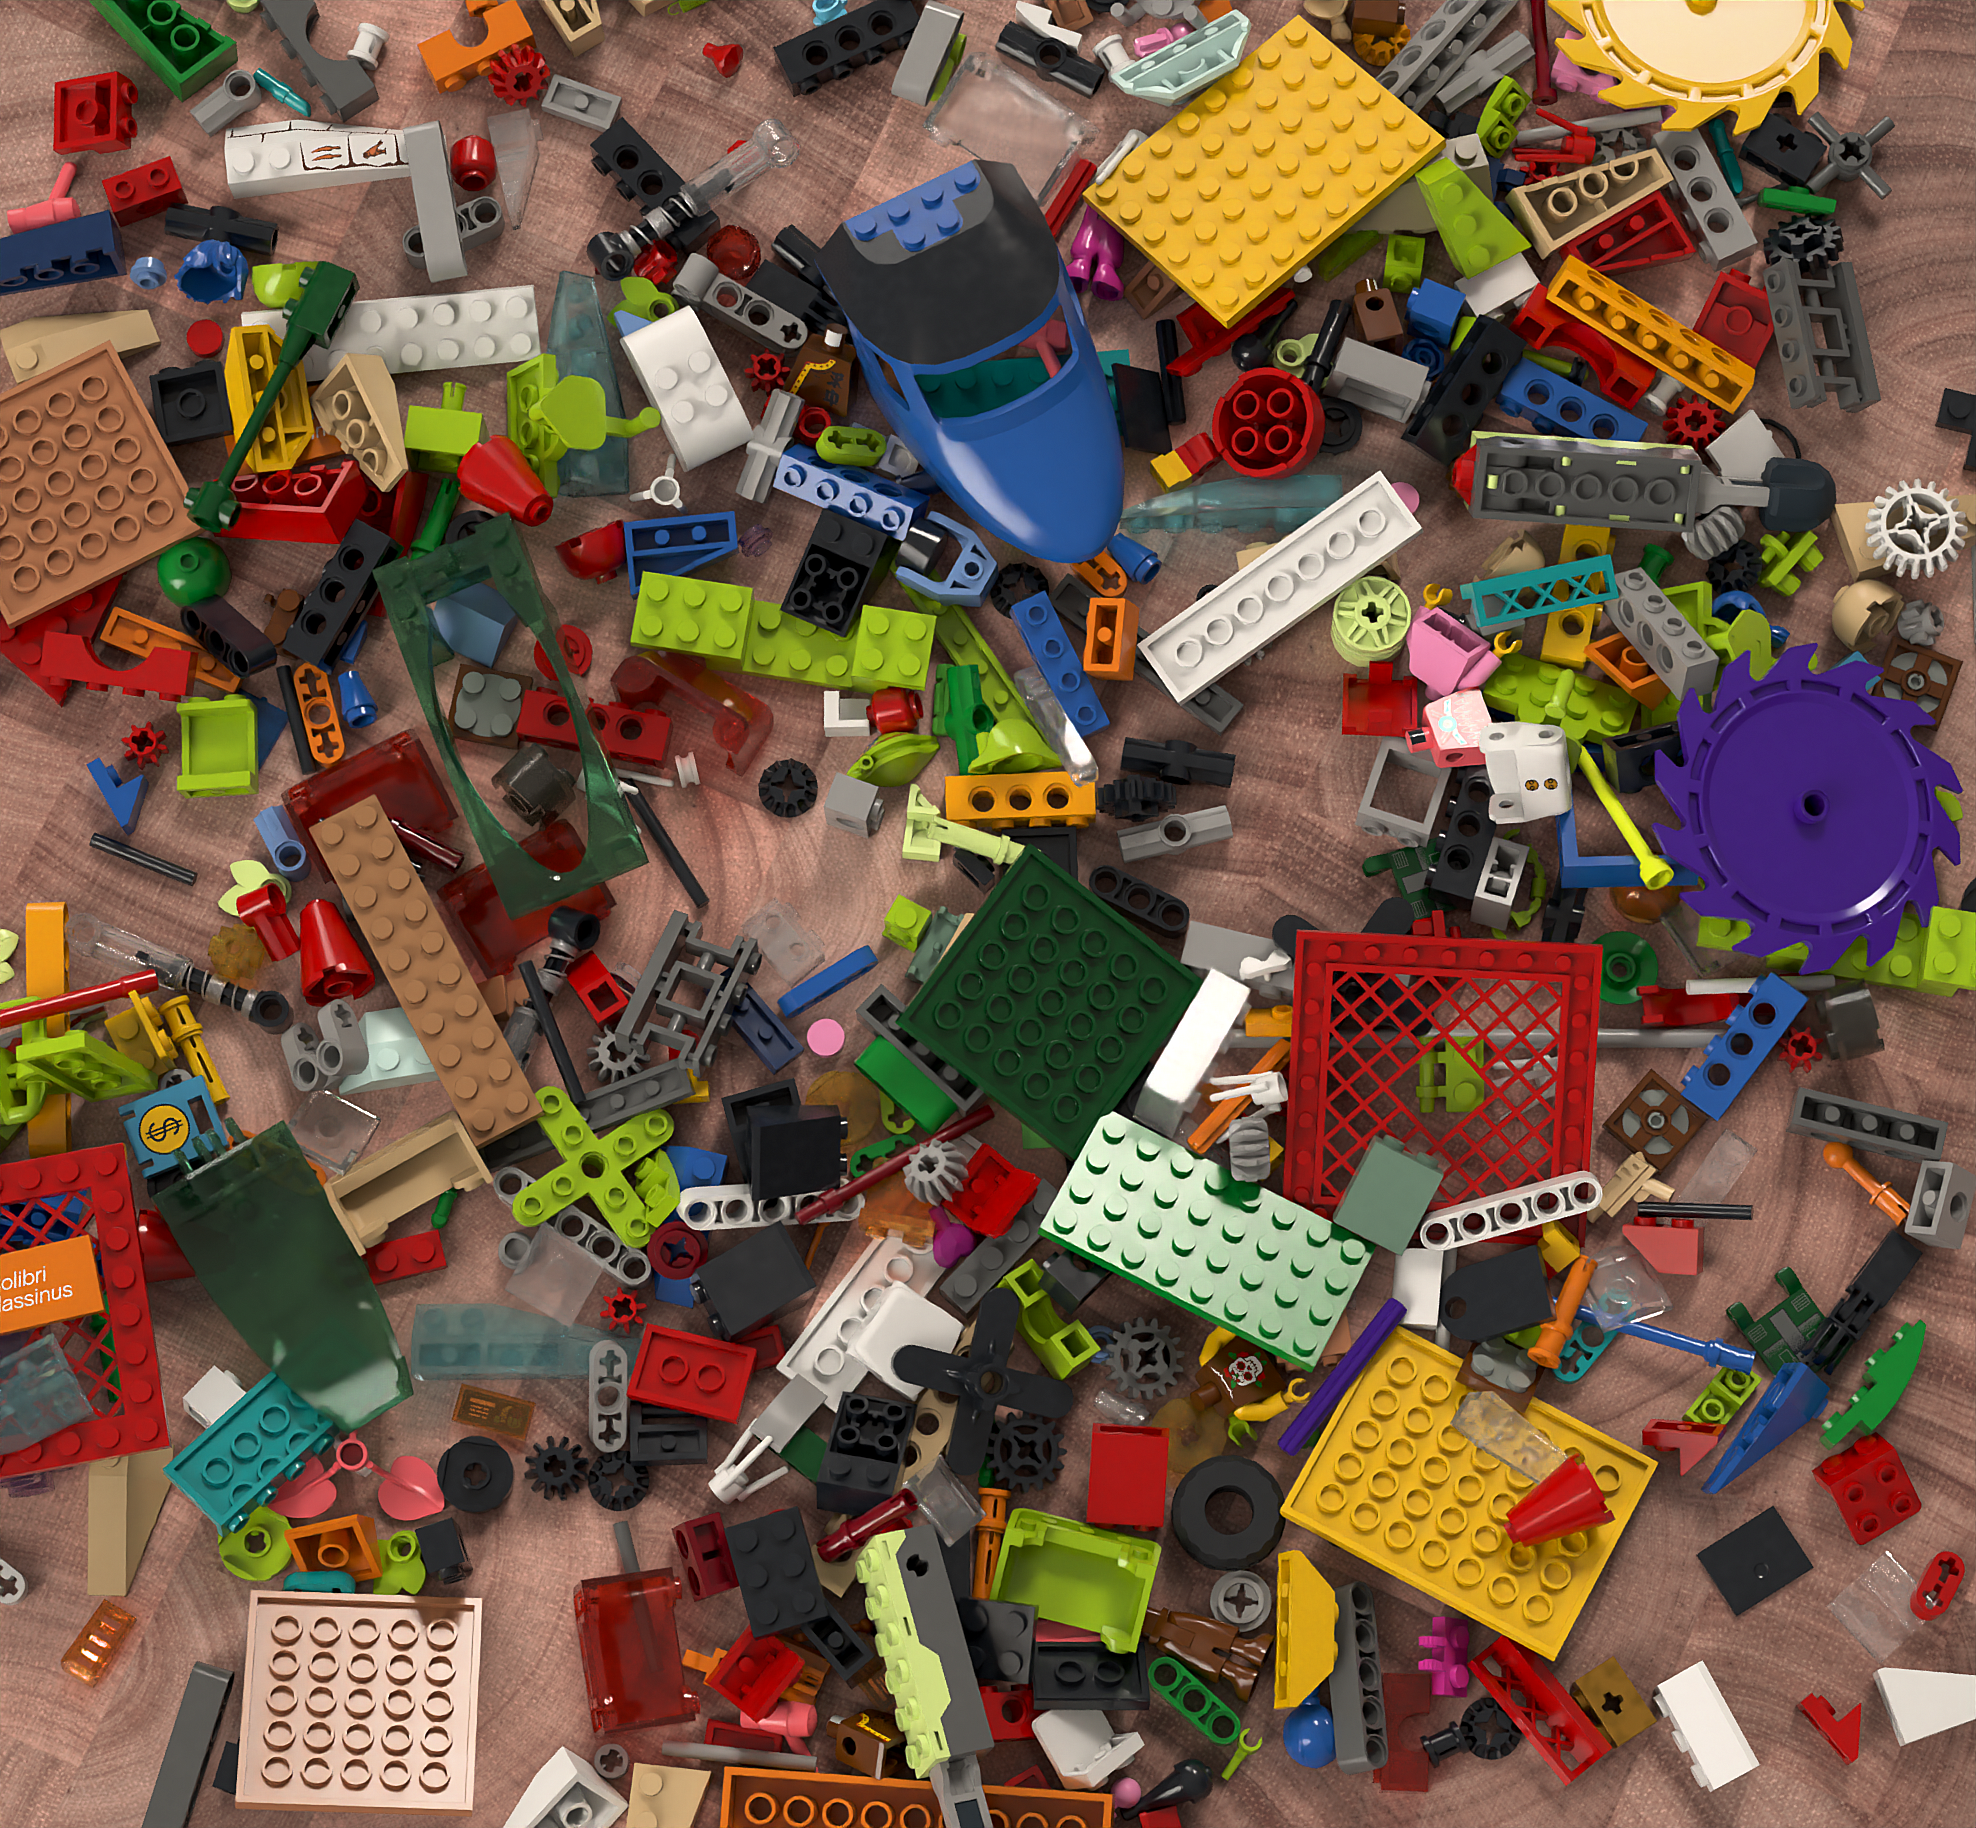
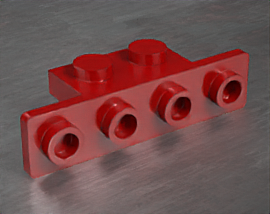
[1166,287,1296,377]

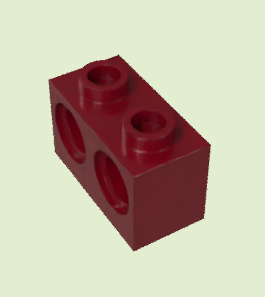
[672,1512,740,1602]

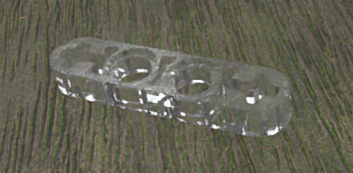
[1014,665,1099,787]

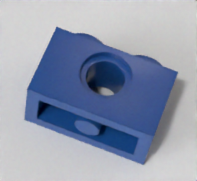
[1404,278,1466,350]

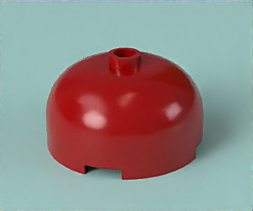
[1212,367,1325,481]

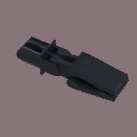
[745,259,880,360]
[1800,1230,1923,1375]

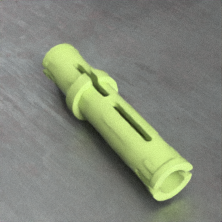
[927,815,1041,865]

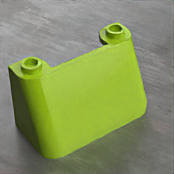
[989,1508,1162,1654]

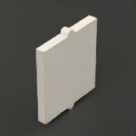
[1705,410,1785,479]

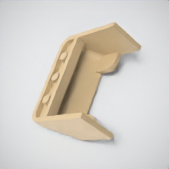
[323,1111,494,1256]

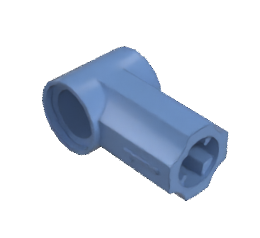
[253,805,312,882]

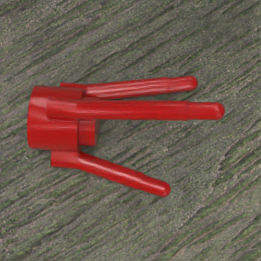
[1512,108,1596,165]

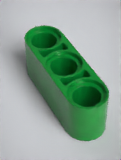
[853,1035,958,1136]
[1148,1657,1241,1747]

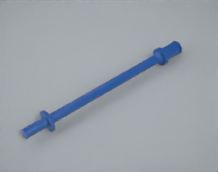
[1552,1296,1756,1375]

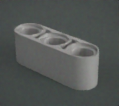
[891,0,964,107]
[402,196,505,269]

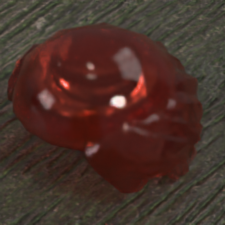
[706,225,761,280]

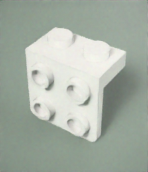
[1032,1710,1145,1791]

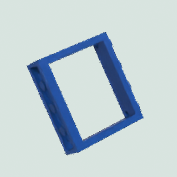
[1555,744,1699,888]

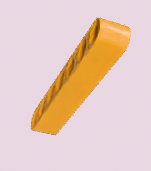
[26,902,72,1159]

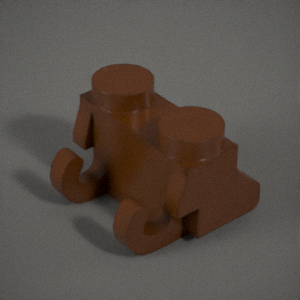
[259,588,305,661]

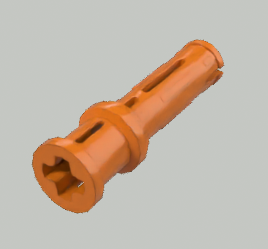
[1527,1254,1598,1369]
[972,1488,1012,1599]

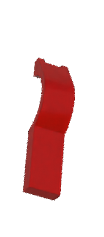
[1636,973,1806,1027]

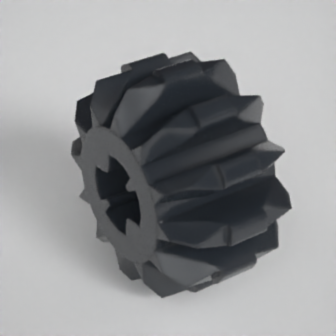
[524,1436,589,1501]

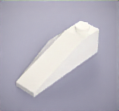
[503,1746,629,1828]

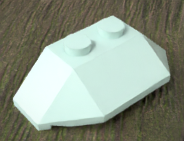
[1110,9,1252,107]
[339,1007,440,1096]

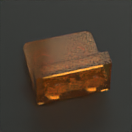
[858,1157,937,1247]

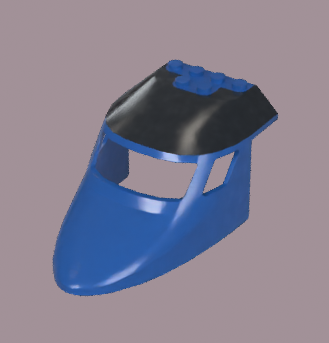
[814,159,1125,563]

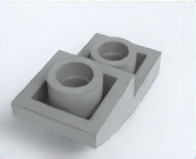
[749,1374,828,1453]

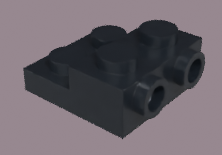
[149,360,234,448]

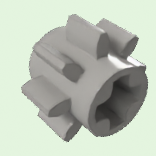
[1897,599,1944,647]

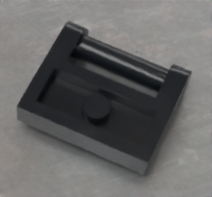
[630,1400,708,1467]

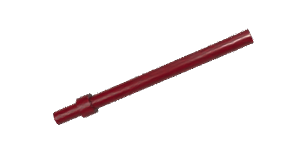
[794,1104,995,1226]

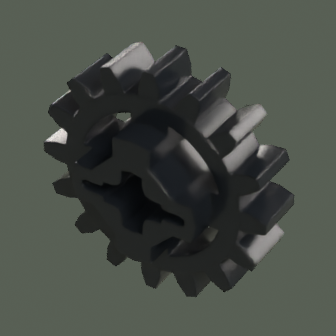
[1763,213,1844,275]
[1095,774,1177,822]
[985,1411,1067,1494]

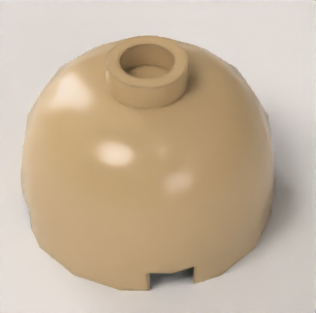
[1473,529,1545,600]
[1832,579,1904,654]

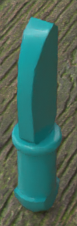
[1708,118,1744,197]

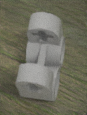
[281,999,369,1091]

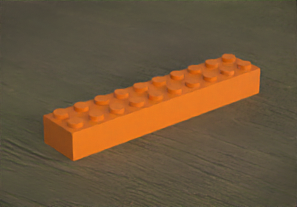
[720,1766,1116,1828]

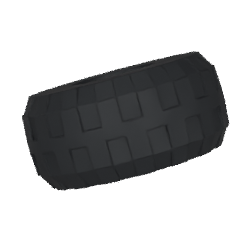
[1171,1455,1286,1572]

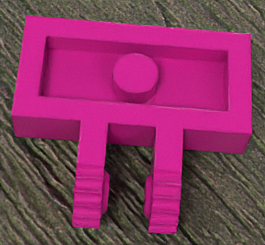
[1418,1617,1469,1698]

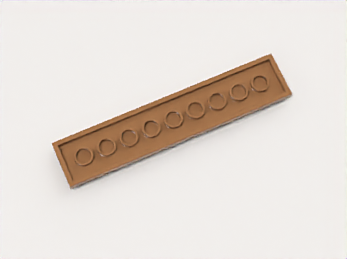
[308,794,545,1150]

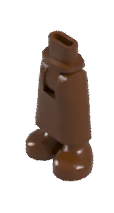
[1140,1606,1275,1704]

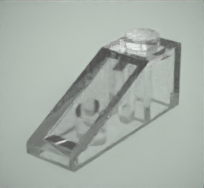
[486,108,544,230]
[1661,1128,1758,1226]
[1450,1391,1569,1484]

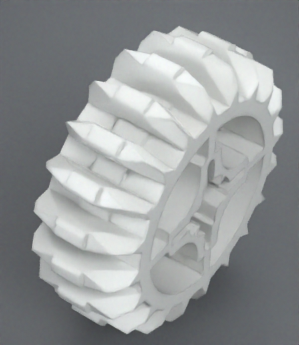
[1865,478,1968,580]

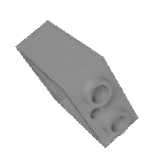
[1323,337,1431,424]
[1355,736,1453,847]

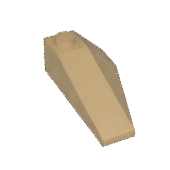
[0,309,161,385]
[309,353,408,492]
[87,1444,175,1597]

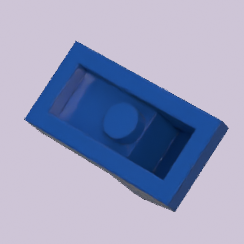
[86,758,149,836]

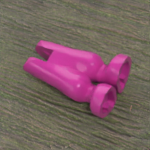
[1066,204,1125,301]

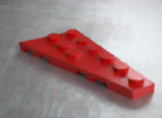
[0,571,128,708]

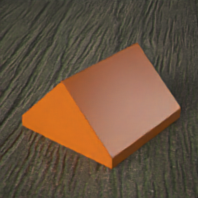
[1583,632,1671,711]
[284,1514,383,1582]

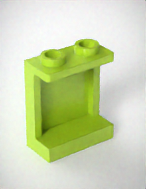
[177,694,259,799]

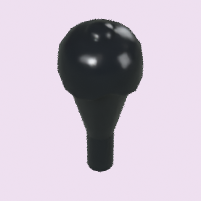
[1231,299,1298,372]
[1120,1758,1214,1821]

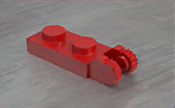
[336,1229,448,1290]

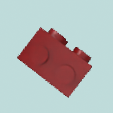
[940,1143,1041,1239]
[1811,1432,1922,1545]
[705,1624,805,1723]

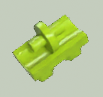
[1756,530,1824,597]

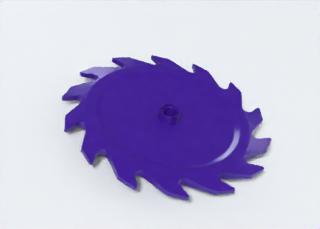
[1651,643,1963,975]

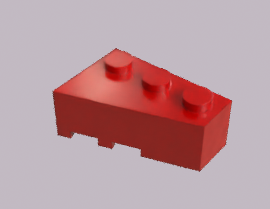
[1558,189,1697,277]

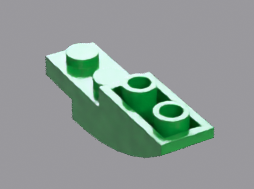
[1819,1319,1926,1451]

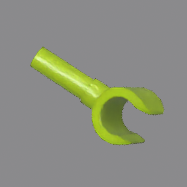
[1228,1416,1258,1449]
[1220,1728,1262,1781]

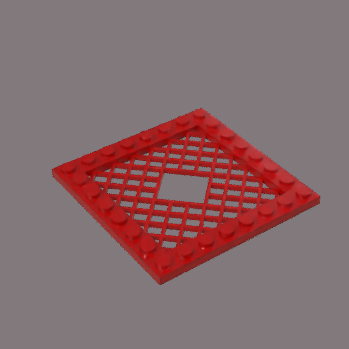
[1282,929,1603,1248]
[0,1142,172,1480]

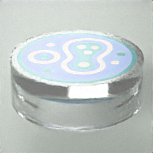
[610,962,642,995]

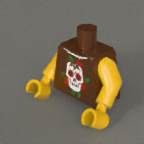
[1190,1326,1312,1422]

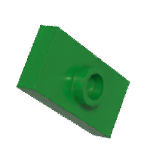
[1757,186,1837,218]

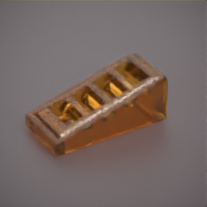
[60,1599,137,1688]

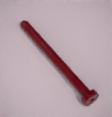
[1530,0,1558,106]

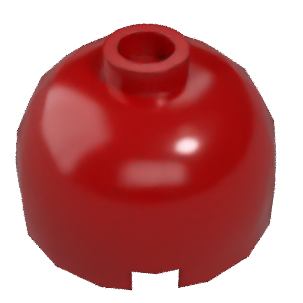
[554,519,627,585]

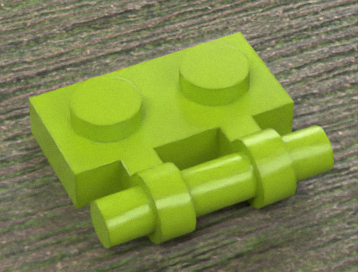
[1415,1036,1484,1113]

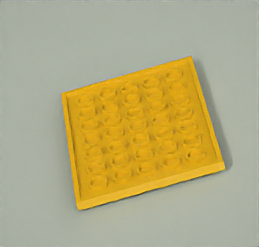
[1082,15,1446,329]
[1279,1325,1659,1662]

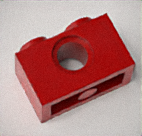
[102,156,189,228]
[979,1683,1046,1743]

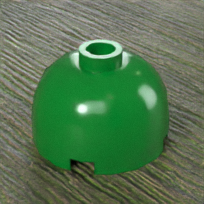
[157,535,232,608]

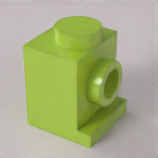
[882,894,932,953]

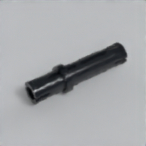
[1301,299,1353,396]

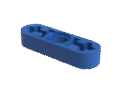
[777,945,879,1019]

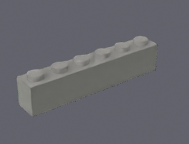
[1180,921,1410,1026]

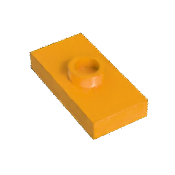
[1245,1005,1292,1037]

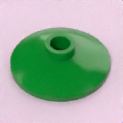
[1592,931,1658,1005]

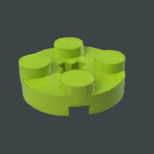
[218,1506,293,1582]

